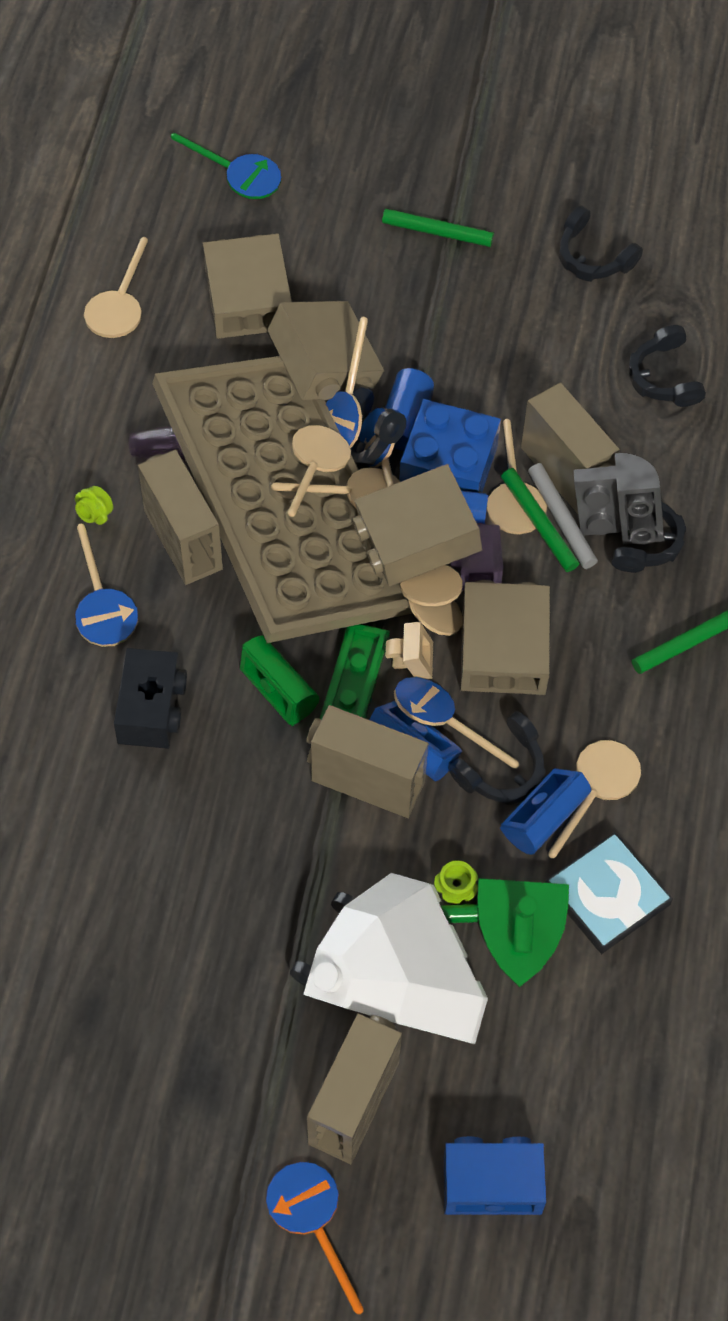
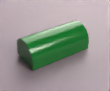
[240,635,319,726]

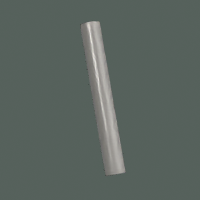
[528,463,598,569]

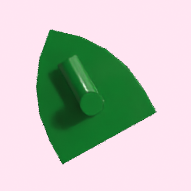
[477,878,569,987]

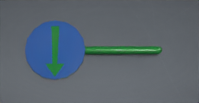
[171,133,281,199]

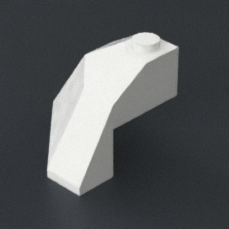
[303,873,488,1044]

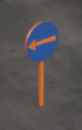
[266,1162,364,1314]

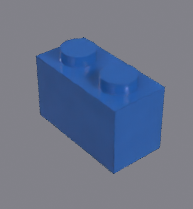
[443,1136,546,1215]

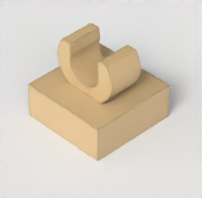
[385,621,433,679]

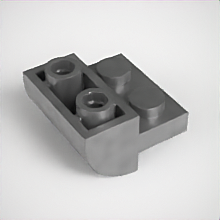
[574,453,664,545]

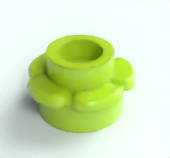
[75,486,113,525]
[434,861,478,904]

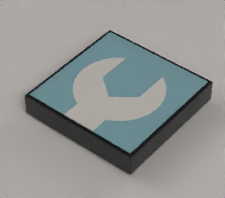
[545,832,673,955]

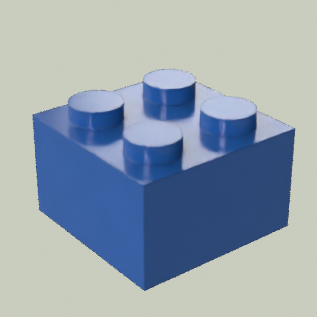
[399,399,501,493]

